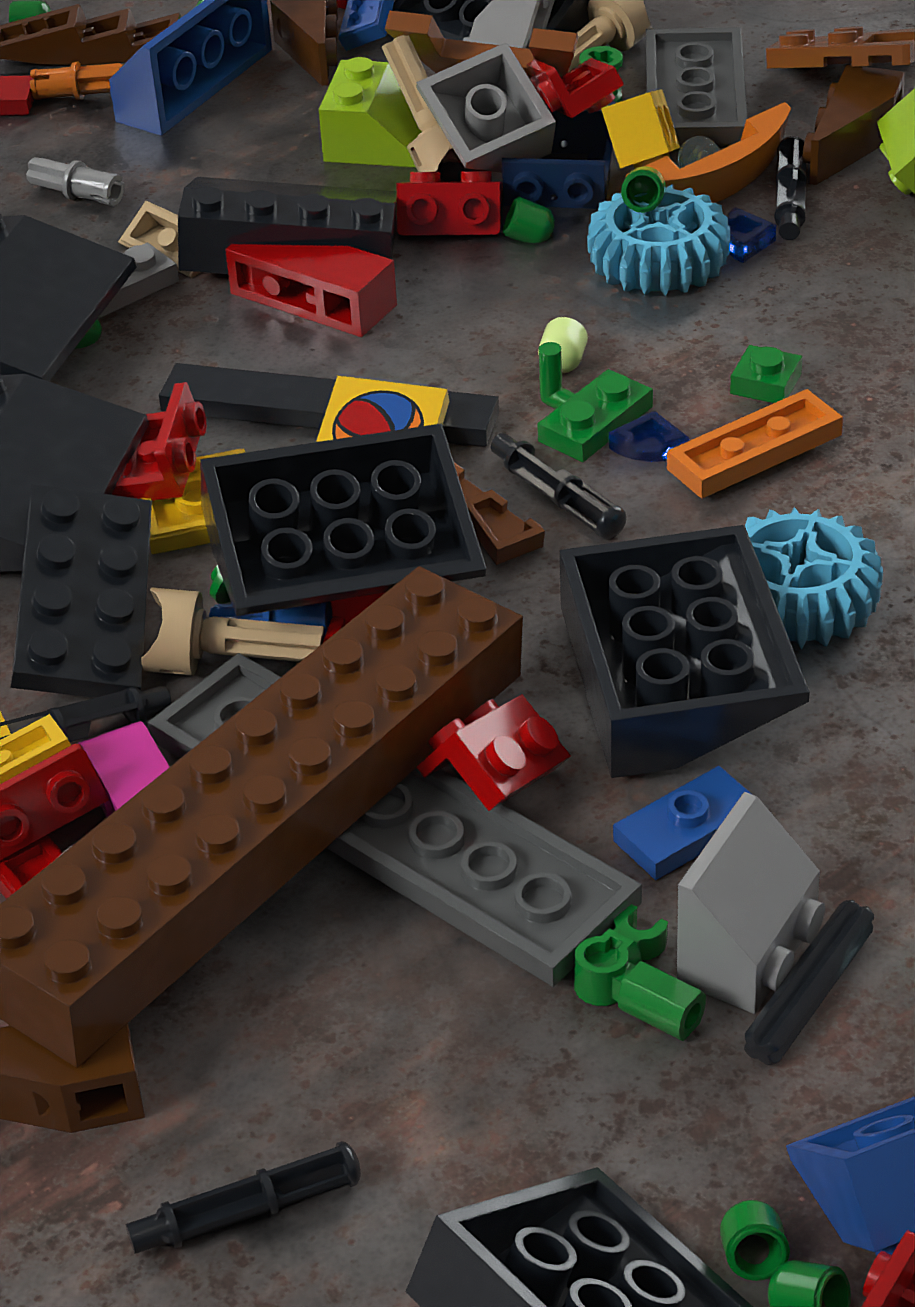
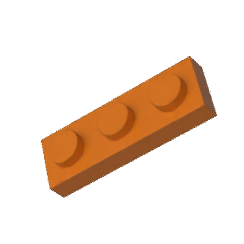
[667,389,843,499]

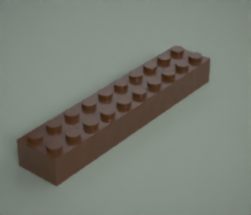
[0,566,523,1068]

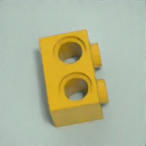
[601,89,680,169]

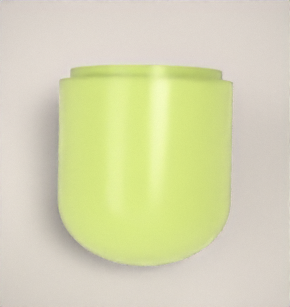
[538,317,588,374]

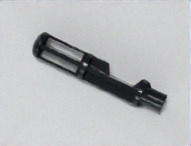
[774,136,807,240]
[490,433,627,539]
[0,686,172,742]
[125,1141,361,1254]

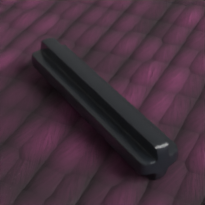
[744,900,874,1065]

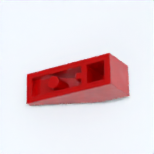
[225,244,397,338]

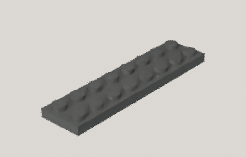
[148,653,642,987]

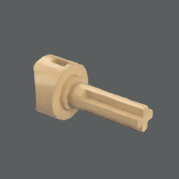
[568,0,653,72]
[382,35,462,172]
[141,587,324,676]

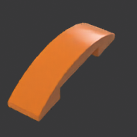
[626,102,791,203]

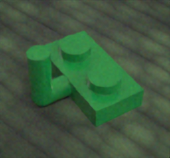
[537,342,653,463]

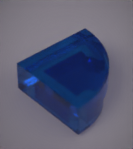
[727,207,776,263]
[609,411,690,462]

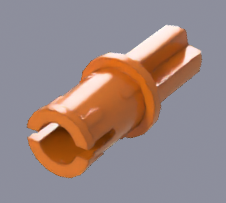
[30,61,123,100]

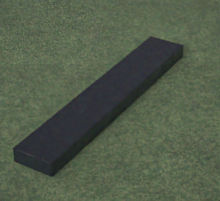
[158,363,499,446]

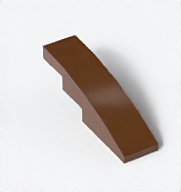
[0,4,181,65]

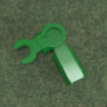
[574,904,706,1041]

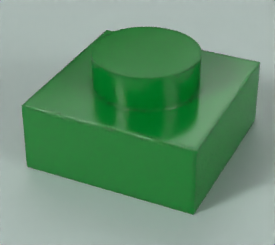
[730,345,802,403]

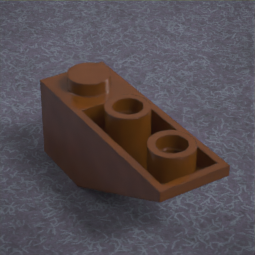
[270,0,338,86]
[803,64,905,185]
[0,1023,145,1133]

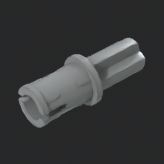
[26,157,125,207]

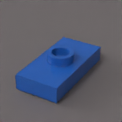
[338,0,394,51]
[613,766,753,880]

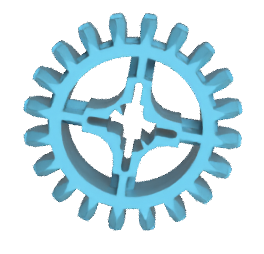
[587,184,730,296]
[745,507,883,649]

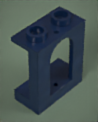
[502,101,615,209]

